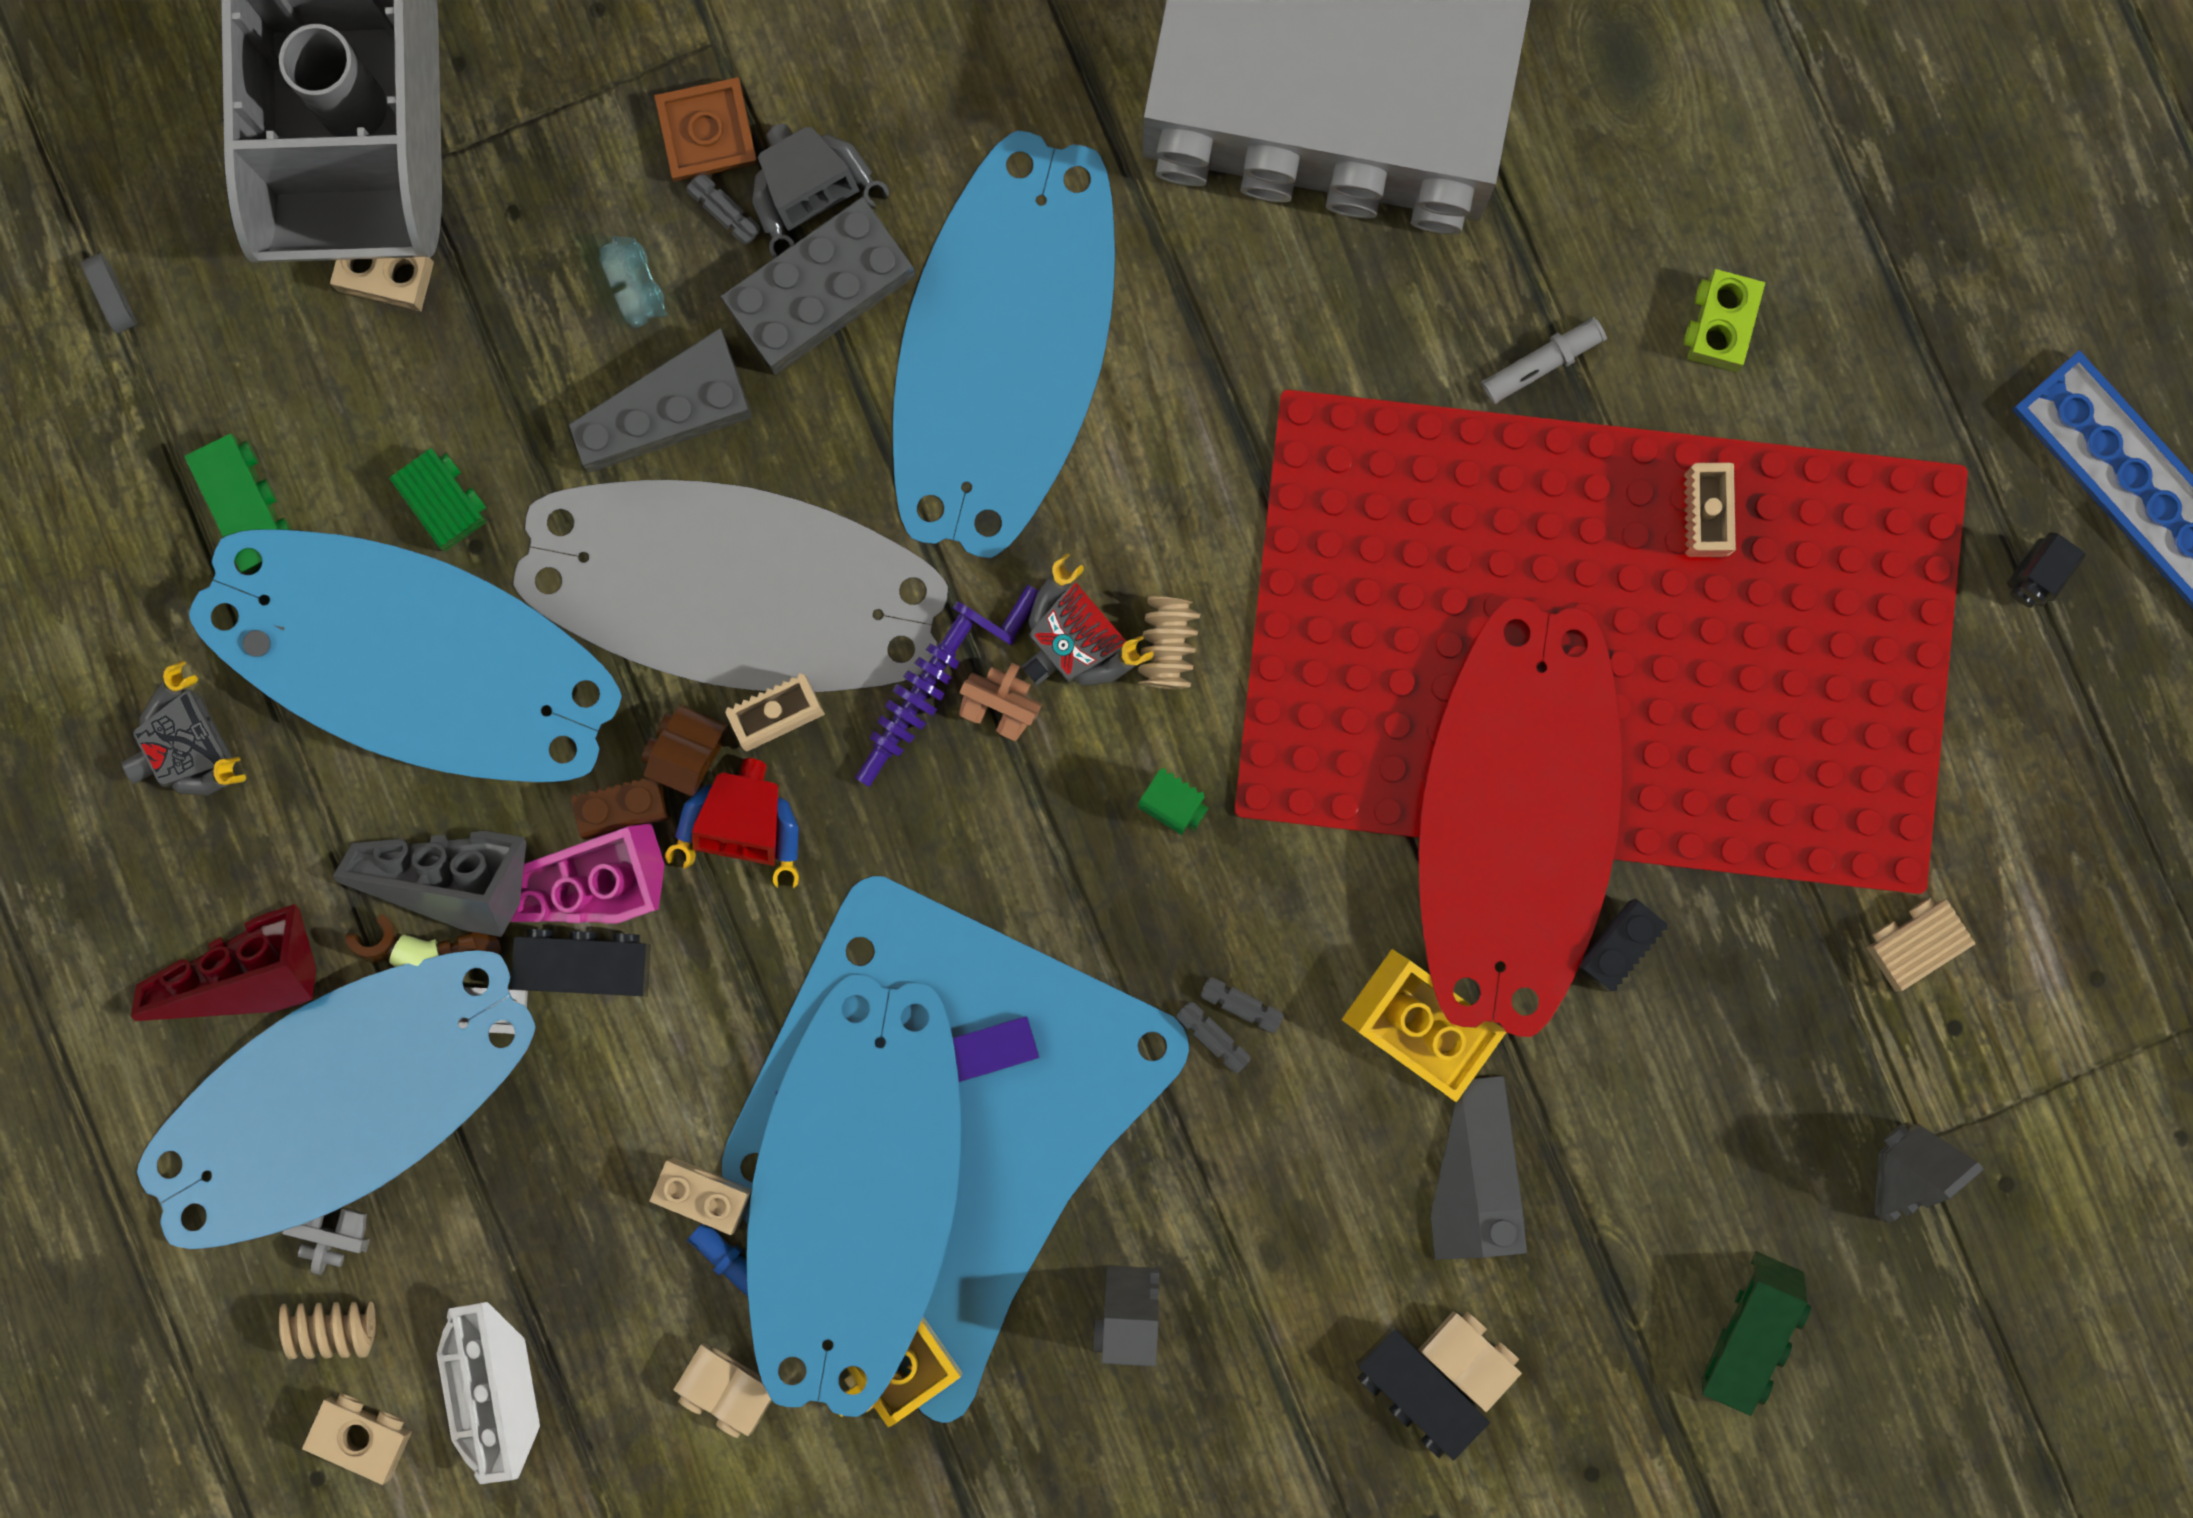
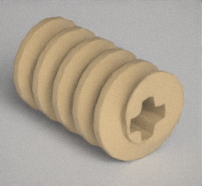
[1137,596,1200,690]
[279,1301,376,1359]

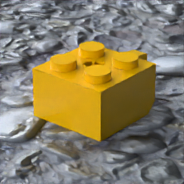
[839,1316,963,1428]

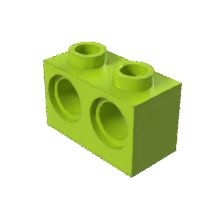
[1683,269,1766,373]

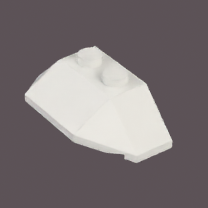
[437,1302,540,1484]

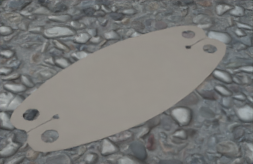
[513,480,948,692]

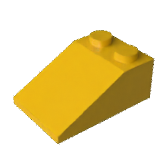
[1341,949,1507,1102]

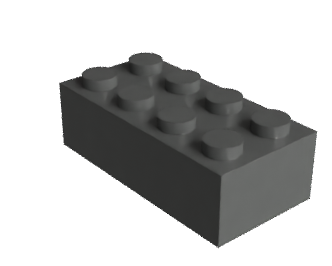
[721,197,915,375]

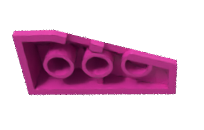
[510,823,665,924]

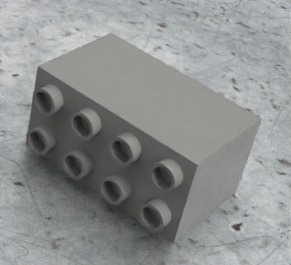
[1142,0,1531,235]

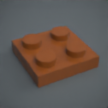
[654,77,758,182]

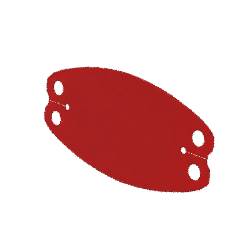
[1419,598,1622,1037]

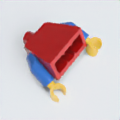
[665,758,799,888]

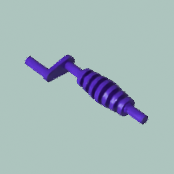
[855,585,1039,787]

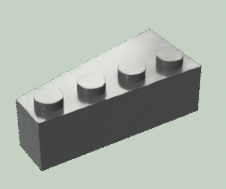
[569,328,753,473]

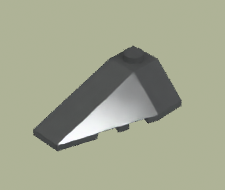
[333,831,526,937]
[1430,1076,1527,1260]

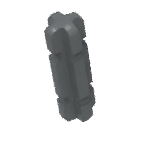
[686,174,761,245]
[1201,977,1284,1033]
[1177,1002,1251,1073]

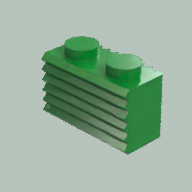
[389,448,487,552]
[1138,768,1209,836]

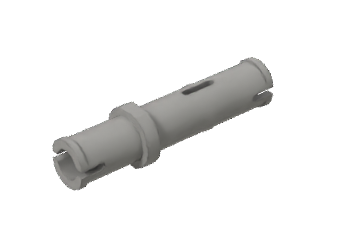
[1481,316,1607,405]

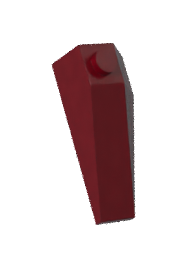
[130,904,317,1021]

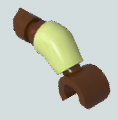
[346,913,503,967]

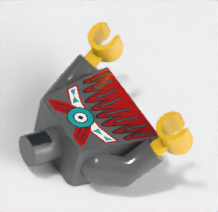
[1021,553,1154,686]

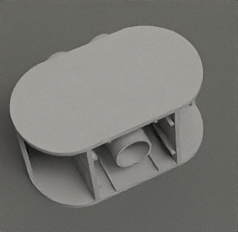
[221,0,442,263]

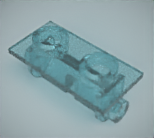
[599,236,668,328]

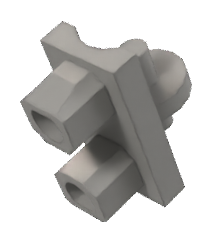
[282,1208,370,1276]

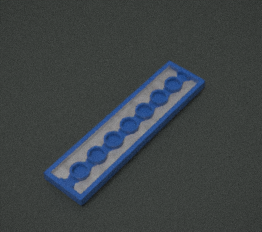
[2012,350,2193,609]

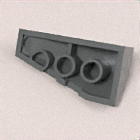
[1875,1124,1983,1223]

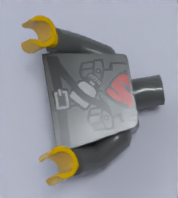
[121,661,246,796]

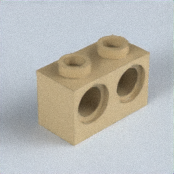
[330,257,434,312]

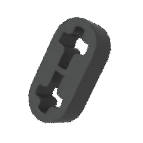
[81,252,137,334]

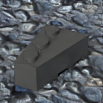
[1093,1265,1159,1366]

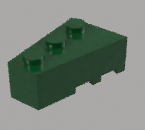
[1701,1251,1811,1416]

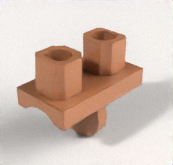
[959,663,1043,741]

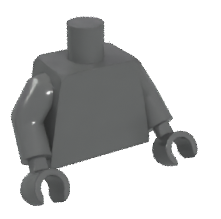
[752,124,889,258]

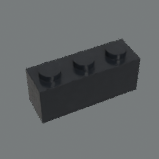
[511,929,651,997]
[1355,1326,1491,1461]

